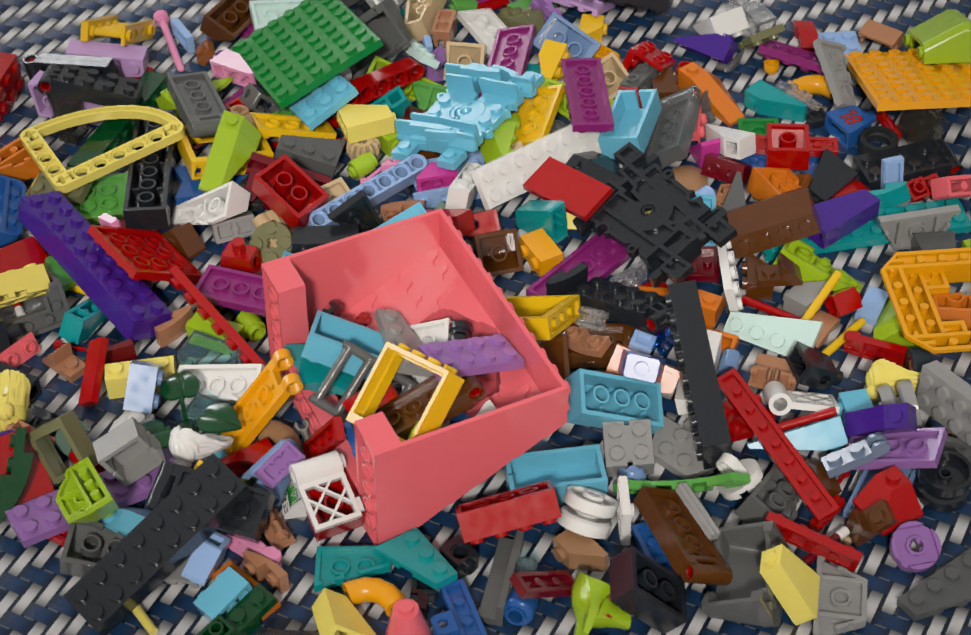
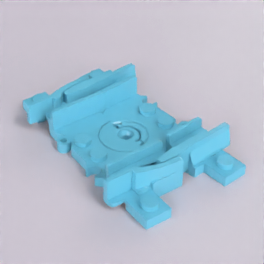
[391,63,545,171]

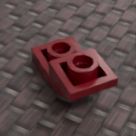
[85,338,137,364]

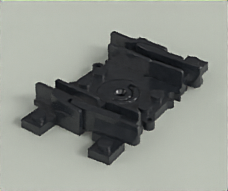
[573,142,738,288]

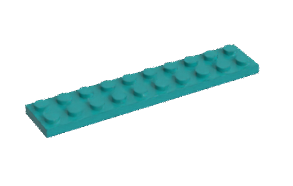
[761,198,971,262]

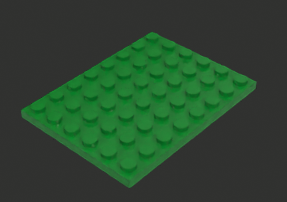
[231,0,384,110]

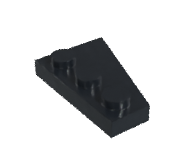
[327,190,382,233]

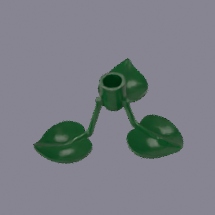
[142,371,242,450]

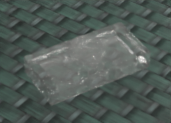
[610,260,647,287]

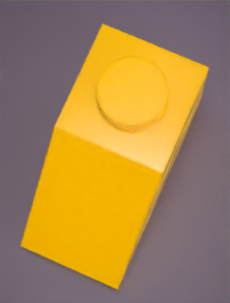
[579,14,608,43]

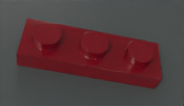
[509,570,574,599]

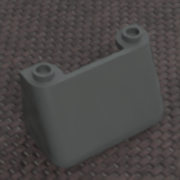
[349,0,412,81]
[0,270,70,345]
[701,520,790,628]

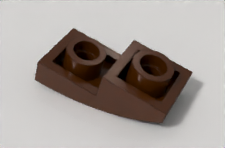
[802,457,842,496]

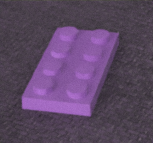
[417,334,525,380]
[847,427,948,470]

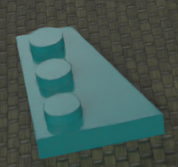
[374,527,458,590]

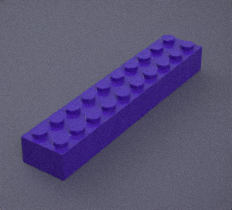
[18,191,172,342]

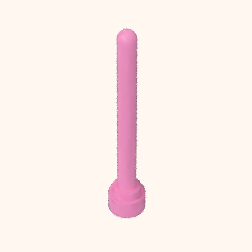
[153,10,184,72]

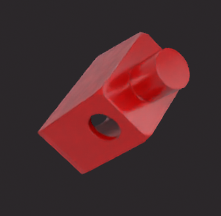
[466,208,501,237]
[220,237,263,276]

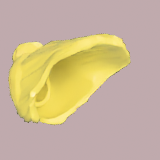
[865,358,921,402]
[0,369,31,432]

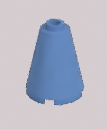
[240,438,301,507]

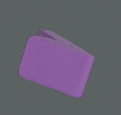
[420,45,446,81]

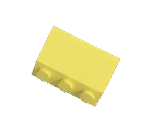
[104,355,177,399]

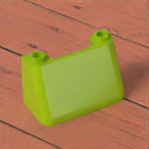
[903,9,971,64]

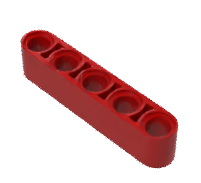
[347,57,425,105]

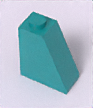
[515,200,568,244]

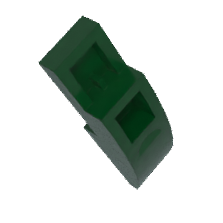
[0,427,34,524]
[197,583,278,635]

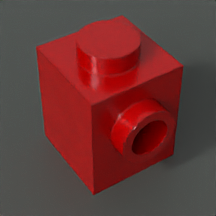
[824,286,863,317]

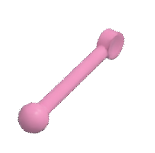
[360,159,392,184]

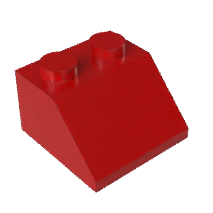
[765,123,810,170]
[305,473,366,542]

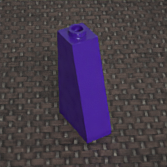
[807,189,880,249]

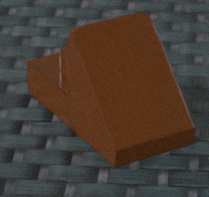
[162,222,206,261]
[755,252,803,287]
[845,500,898,547]

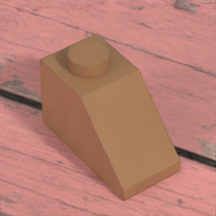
[552,529,608,572]

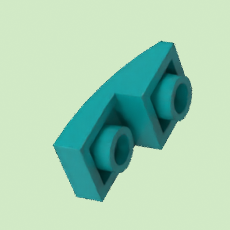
[869,182,911,209]

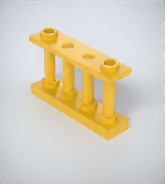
[80,14,155,46]

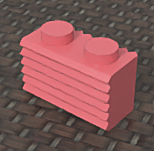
[930,174,971,200]

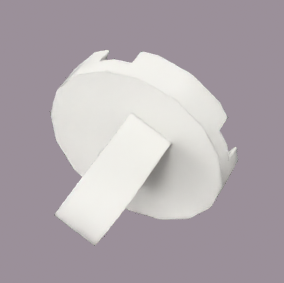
[716,453,763,501]

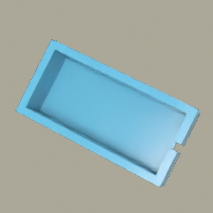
[598,89,662,159]
[301,310,394,385]
[504,444,608,505]

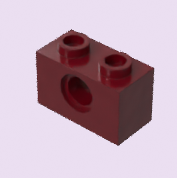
[701,153,752,185]

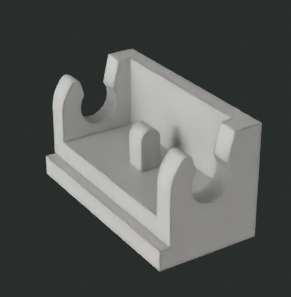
[210,210,256,244]

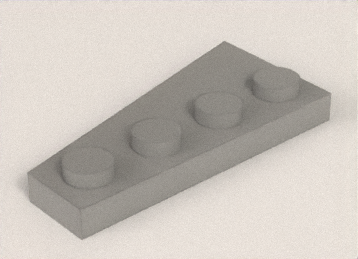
[813,38,856,108]
[374,308,434,377]

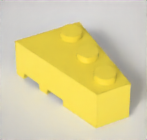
[0,263,50,309]

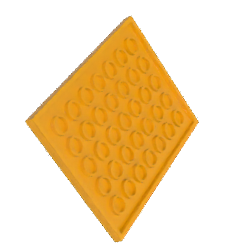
[844,48,971,111]

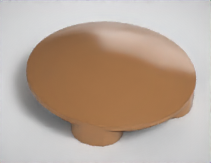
[672,165,708,192]

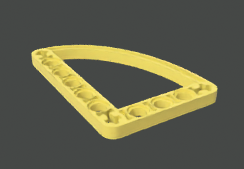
[20,105,186,194]

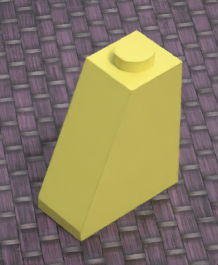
[336,104,397,144]
[760,544,820,626]
[312,588,376,635]

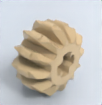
[346,138,381,160]

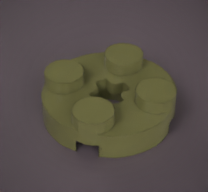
[250,221,293,263]

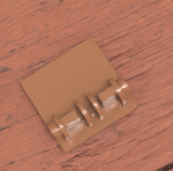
[747,353,797,391]

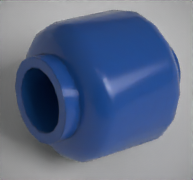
[504,589,539,626]

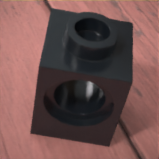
[439,534,478,580]

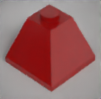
[852,465,923,536]

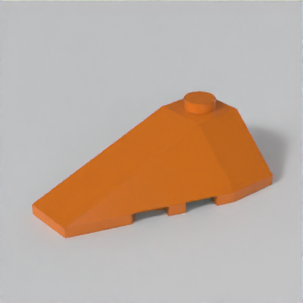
[677,62,745,127]

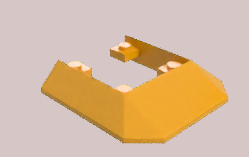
[880,247,971,354]

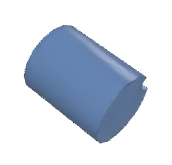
[718,349,741,376]

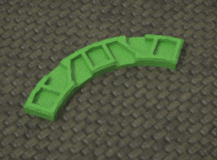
[613,472,751,495]

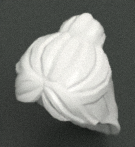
[169,425,234,468]

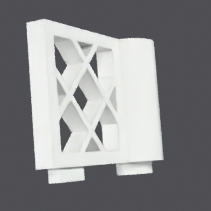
[763,381,840,416]
[289,450,365,533]

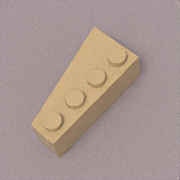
[404,0,447,41]

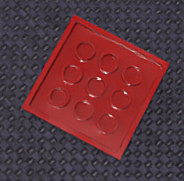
[88,225,203,283]

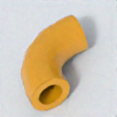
[787,75,834,100]
[342,577,406,617]

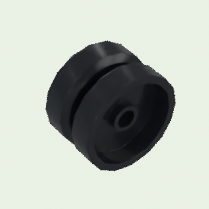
[915,449,971,512]

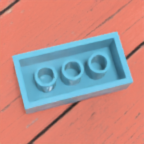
[565,368,664,434]

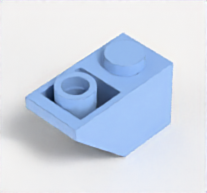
[181,531,231,586]

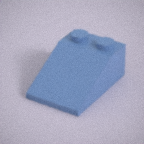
[533,11,601,58]

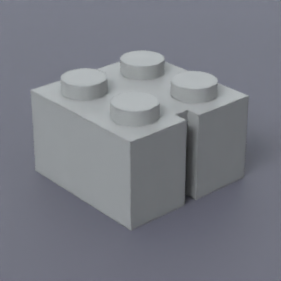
[93,416,165,487]
[602,419,655,477]

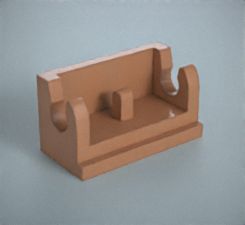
[431,9,457,49]
[858,19,903,49]

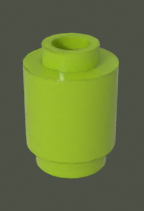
[347,152,378,180]
[236,311,266,341]

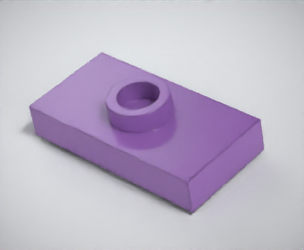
[254,440,306,491]

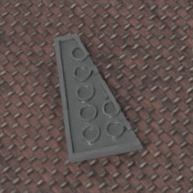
[896,548,971,621]

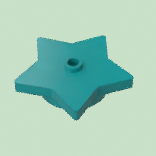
[284,344,354,396]

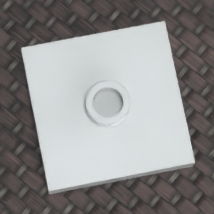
[616,476,634,546]

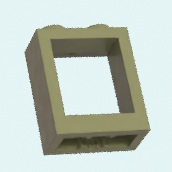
[26,410,98,485]

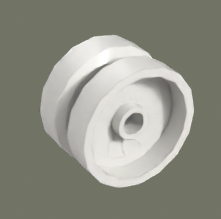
[557,485,619,539]

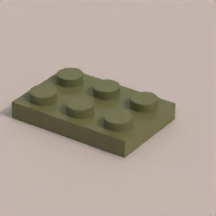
[27,167,94,203]

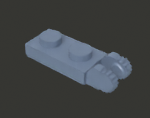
[820,431,891,478]

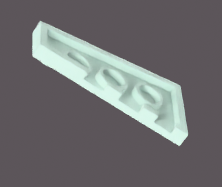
[399,38,440,69]
[723,311,824,358]

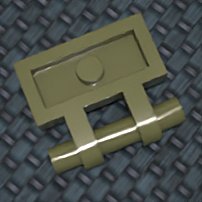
[738,23,785,50]

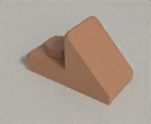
[42,342,85,383]

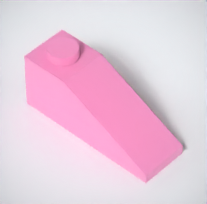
[210,49,257,87]

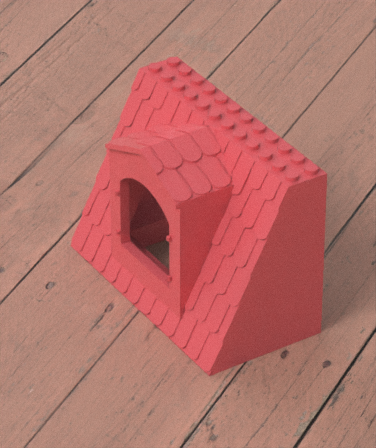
[261,208,571,546]

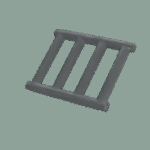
[308,340,418,423]

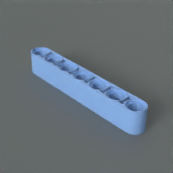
[307,154,427,226]

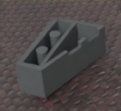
[274,135,346,181]

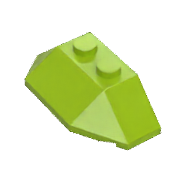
[55,456,119,524]

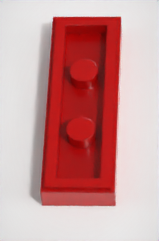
[78,337,109,407]

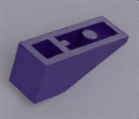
[673,33,738,64]
[845,402,917,437]

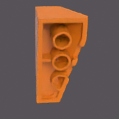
[746,167,801,201]
[638,286,727,329]

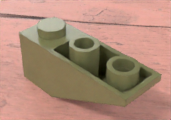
[496,7,545,38]

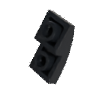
[546,262,588,295]

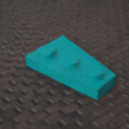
[314,546,391,593]

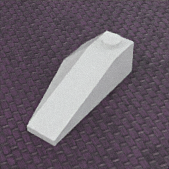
[171,181,251,226]

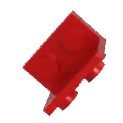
[622,41,676,72]

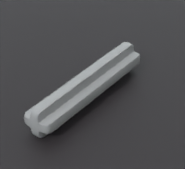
[675,482,721,541]

